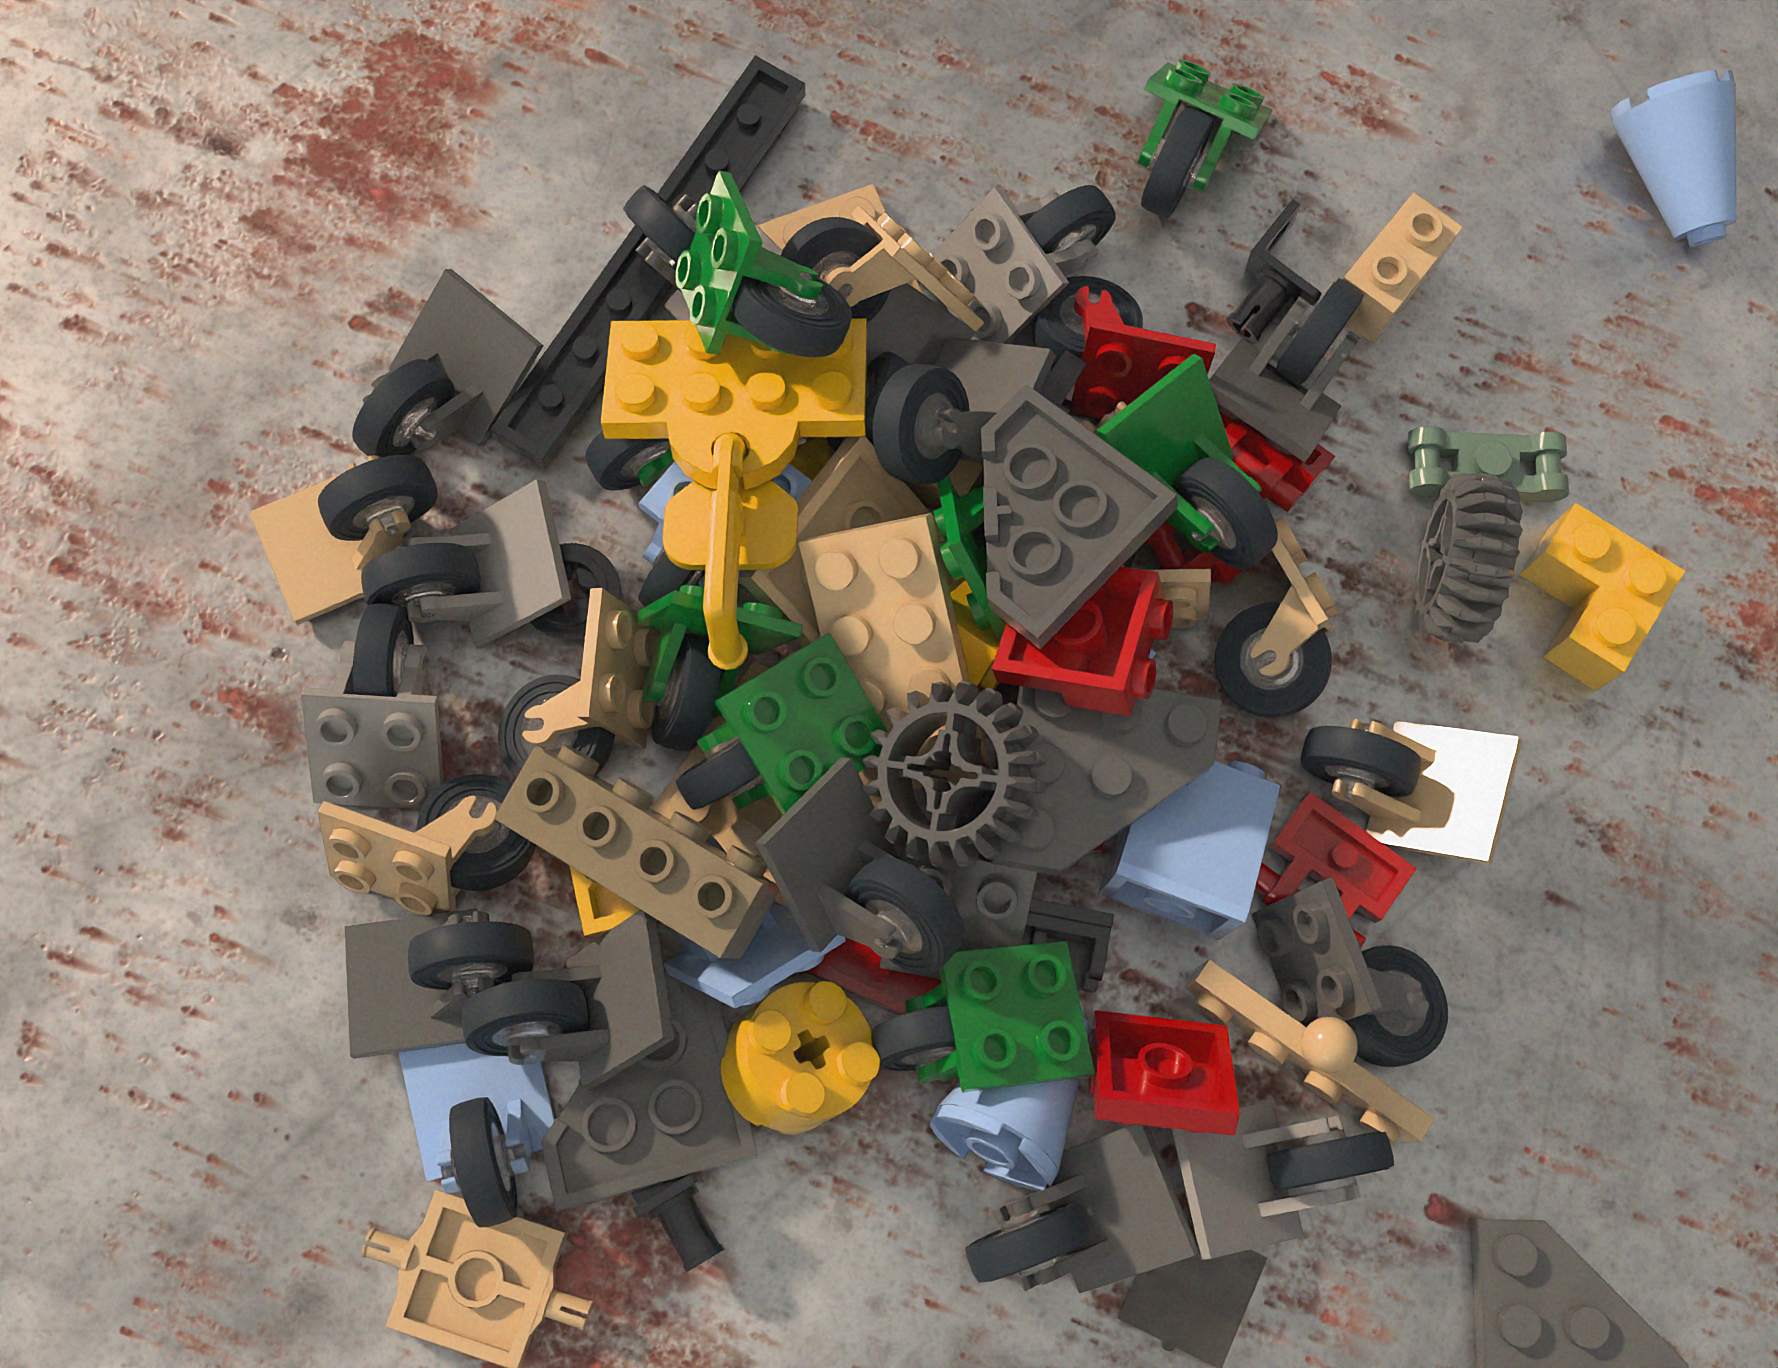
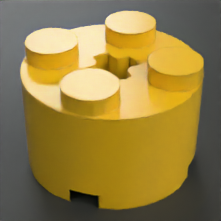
[720,981,880,1135]

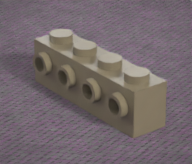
[494,745,780,959]

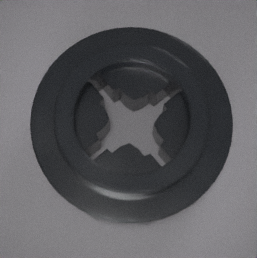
[530,543,621,643]

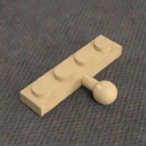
[1184,959,1435,1146]

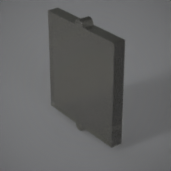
[1117,1218,1268,1368]

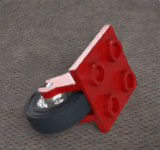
[1032,276,1216,420]

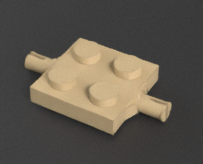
[361,1190,593,1368]

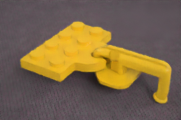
[601,318,867,670]

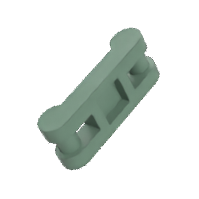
[1408,426,1569,502]

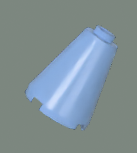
[1610,70,1736,247]
[930,1006,1092,1191]

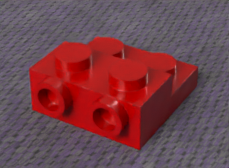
[991,567,1173,717]
[1088,1010,1240,1136]

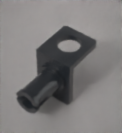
[1226,199,1322,343]
[632,1172,725,1273]

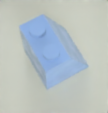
[1098,761,1280,940]

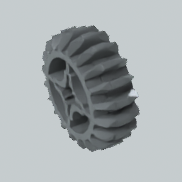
[1413,472,1523,643]
[862,681,1048,868]

